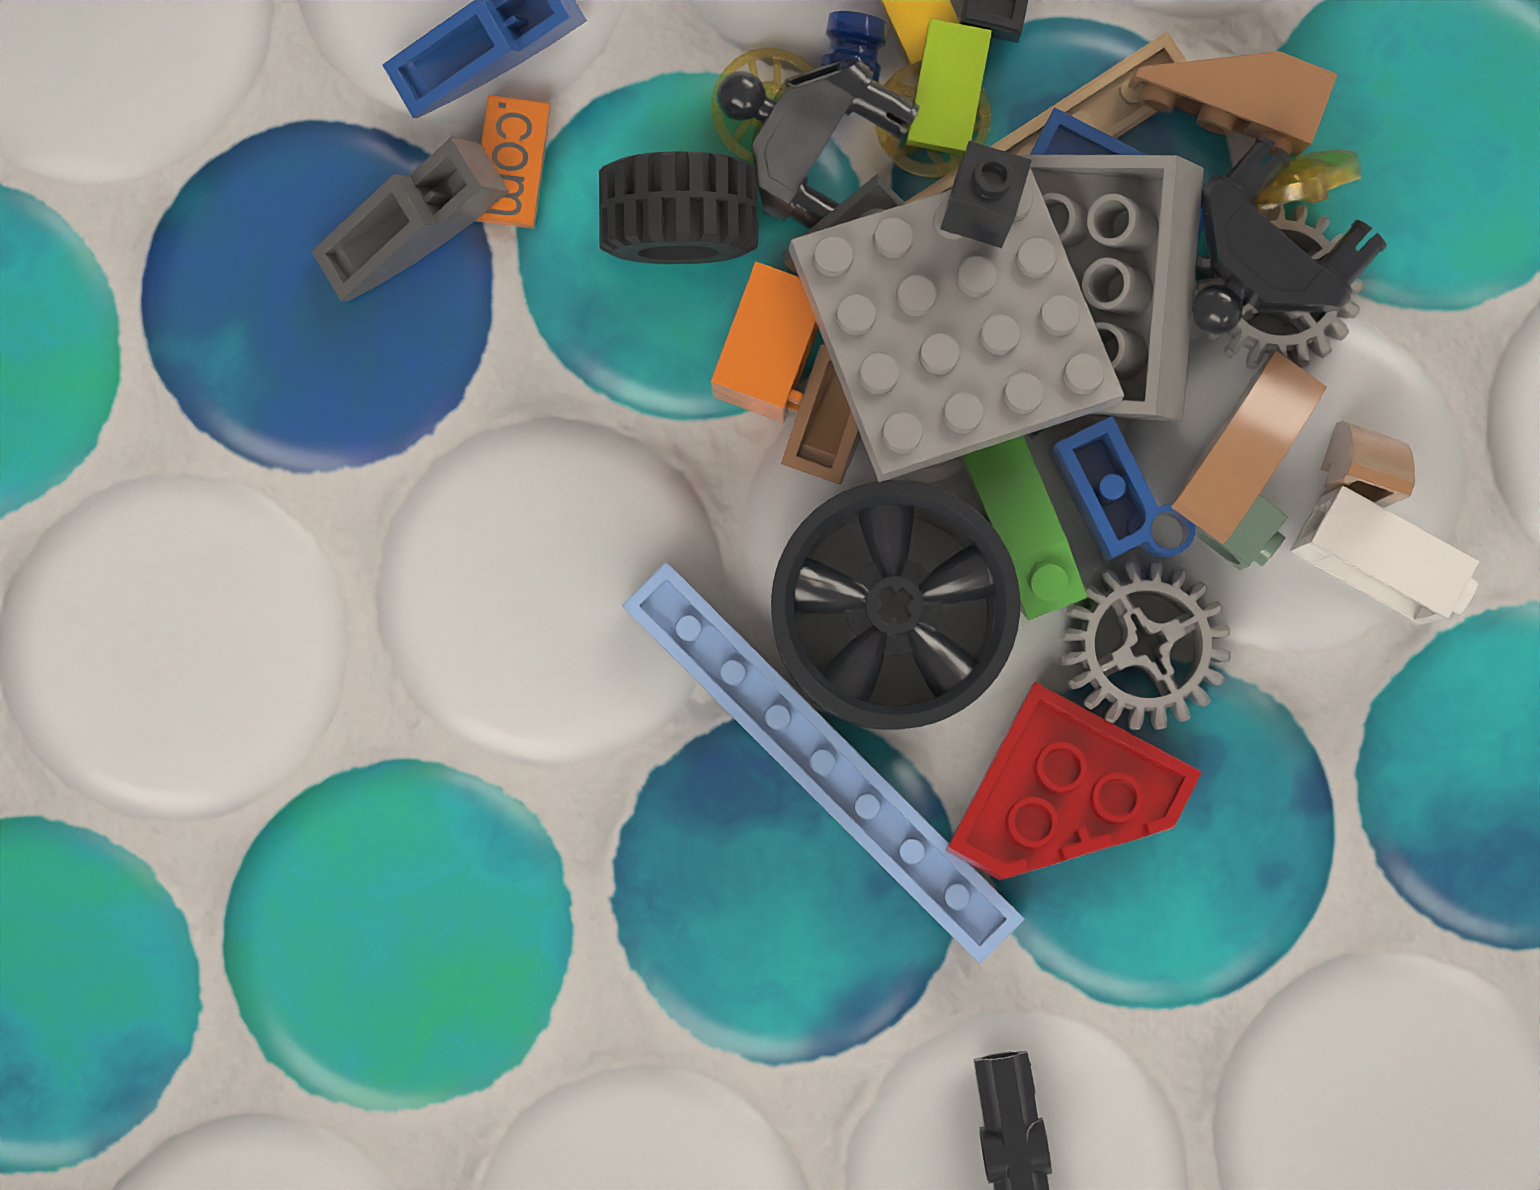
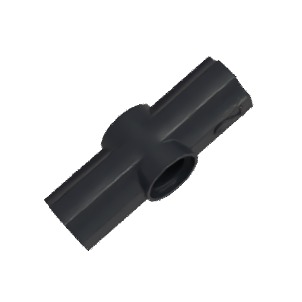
[973,1051,1052,1190]

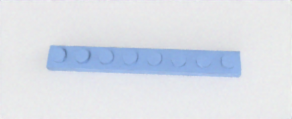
[622,562,1024,964]

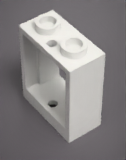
[1290,485,1479,625]

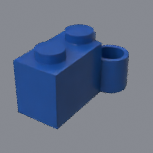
[1049,415,1196,563]

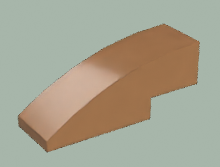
[781,344,861,485]
[1171,350,1327,544]
[1320,421,1415,508]

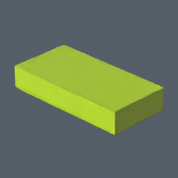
[906,18,992,156]

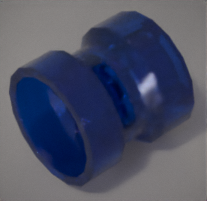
[819,11,889,83]

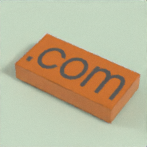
[475,95,551,229]

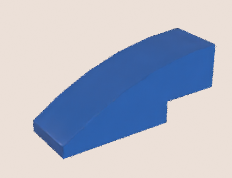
[382,0,587,118]

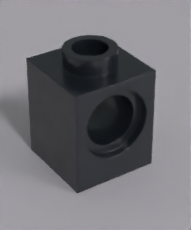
[940,141,1032,248]

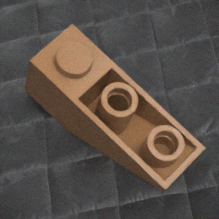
[1128,51,1338,156]

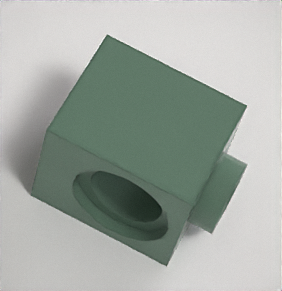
[1195,494,1288,571]

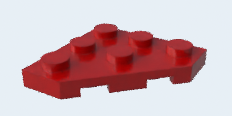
[945,682,1202,880]

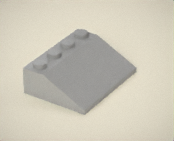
[1018,155,1204,422]

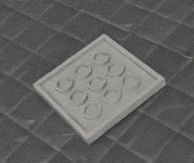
[788,168,1124,482]

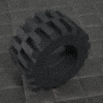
[599,151,758,264]

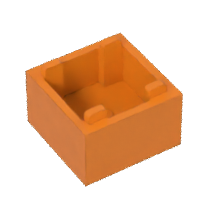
[711,261,819,423]

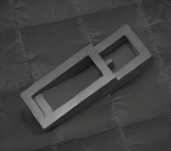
[311,137,510,302]

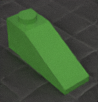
[961,436,1088,621]

